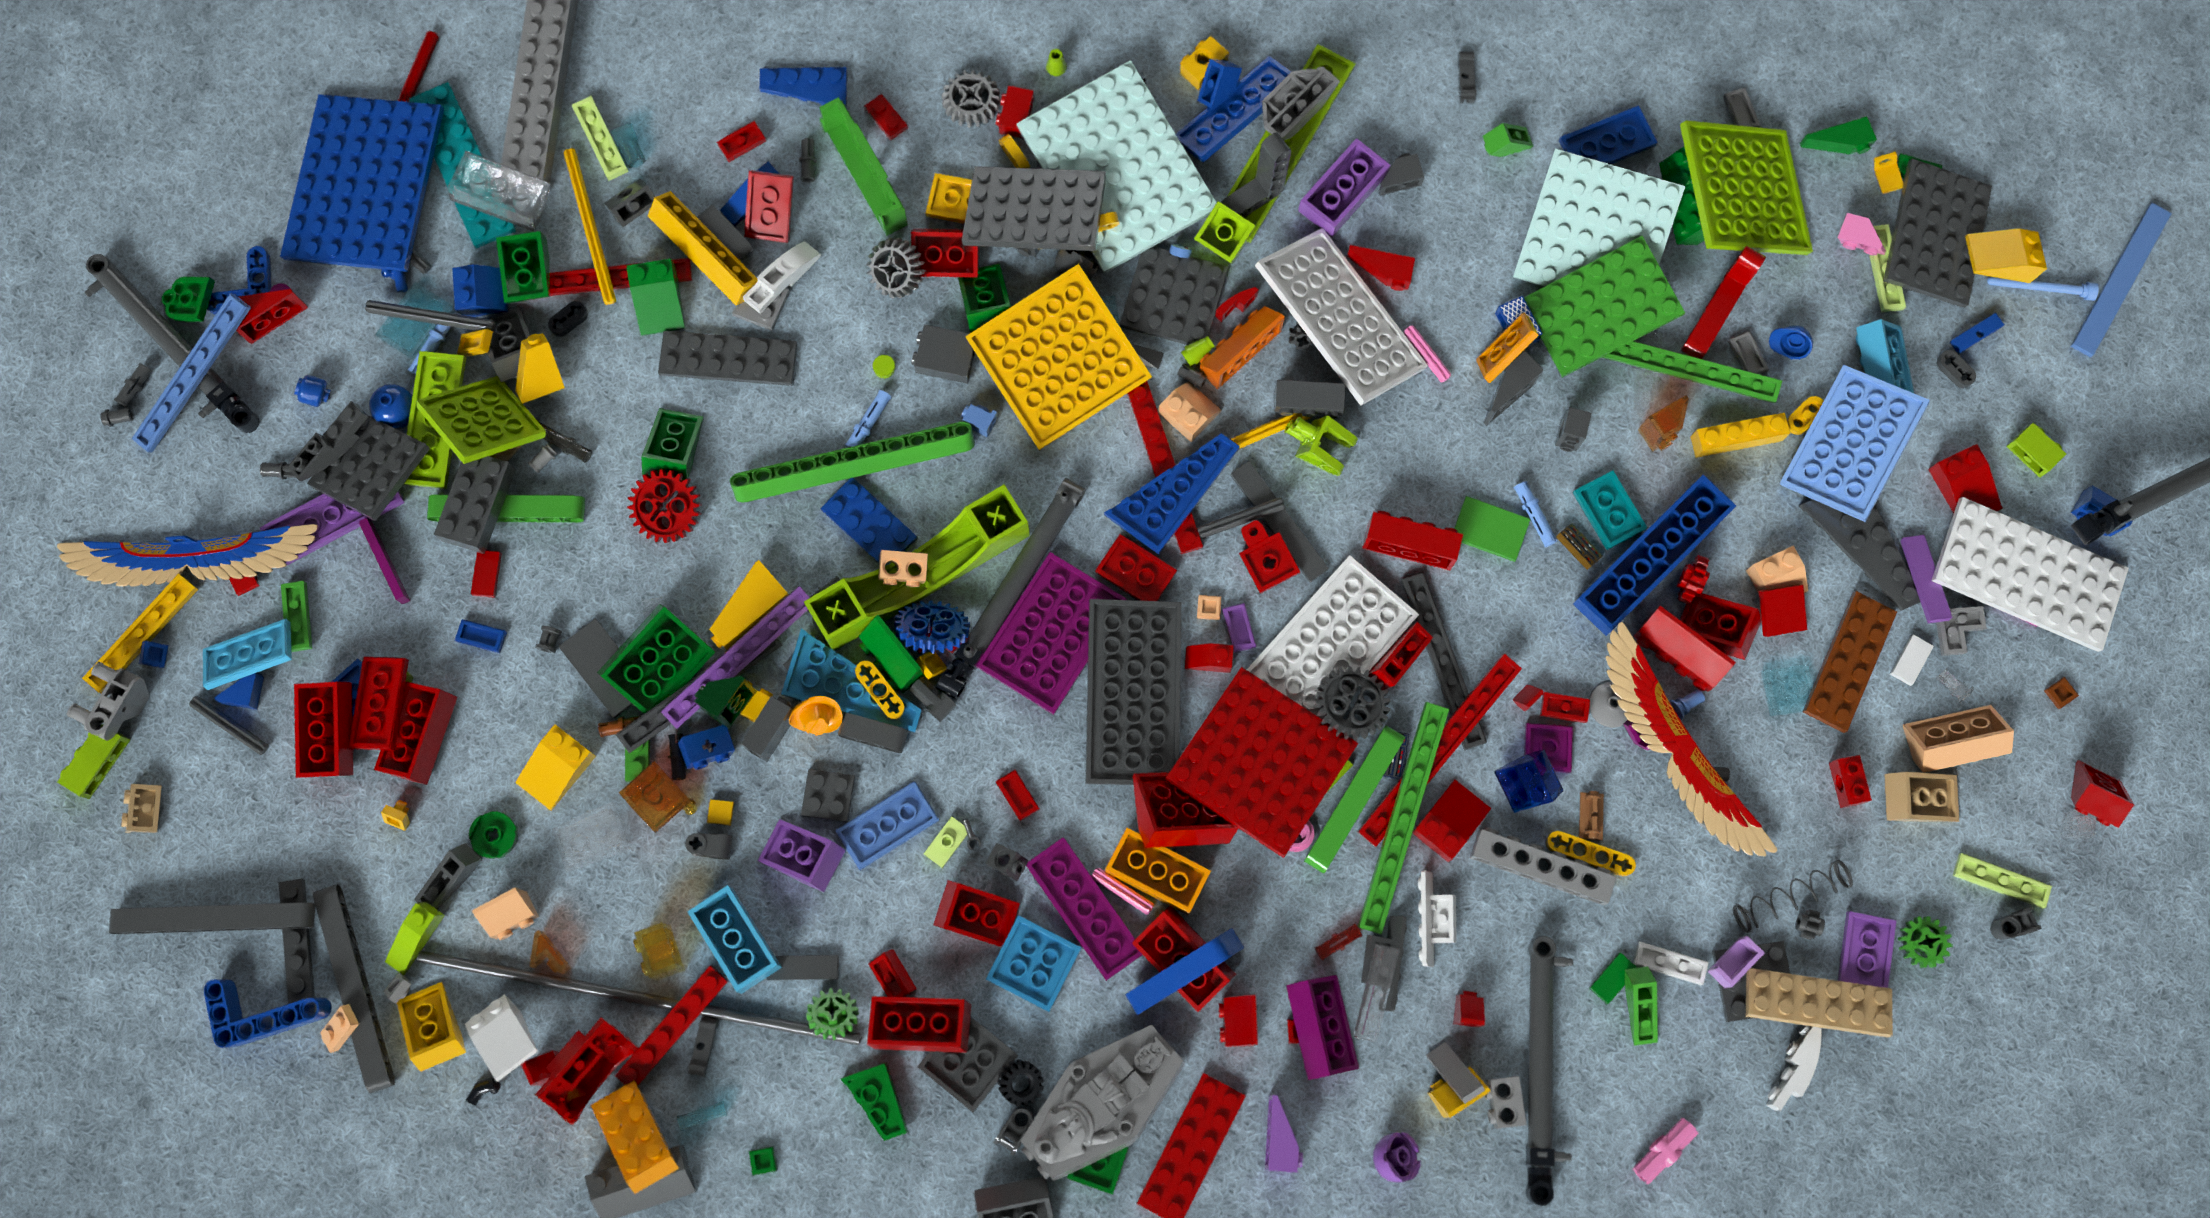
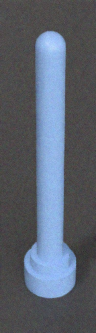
[1987,276,2099,301]

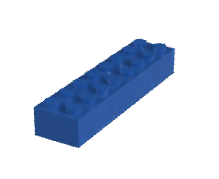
[1573,475,1736,636]

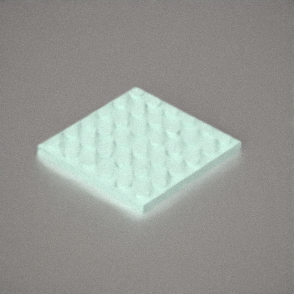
[1513,148,1685,287]

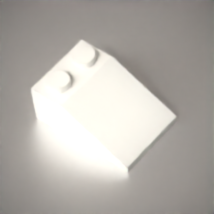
[465,994,538,1081]

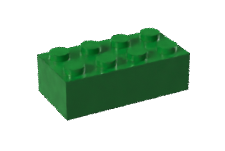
[1659,146,1705,245]

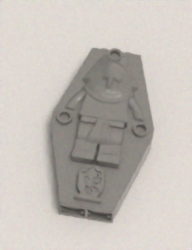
[1021,1025,1184,1181]

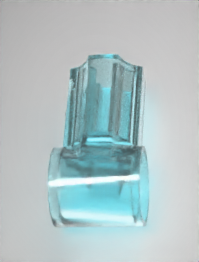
[610,122,646,168]

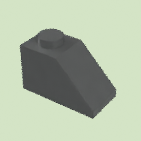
[1379,153,1424,196]

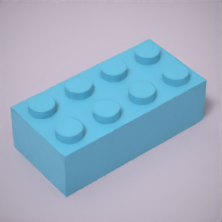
[687,885,782,994]

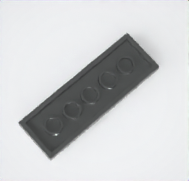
[658,331,797,386]

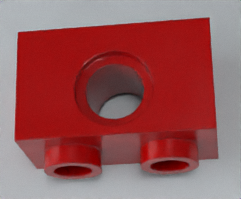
[1829,755,1872,808]

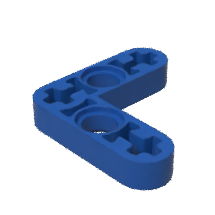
[207,246,271,315]

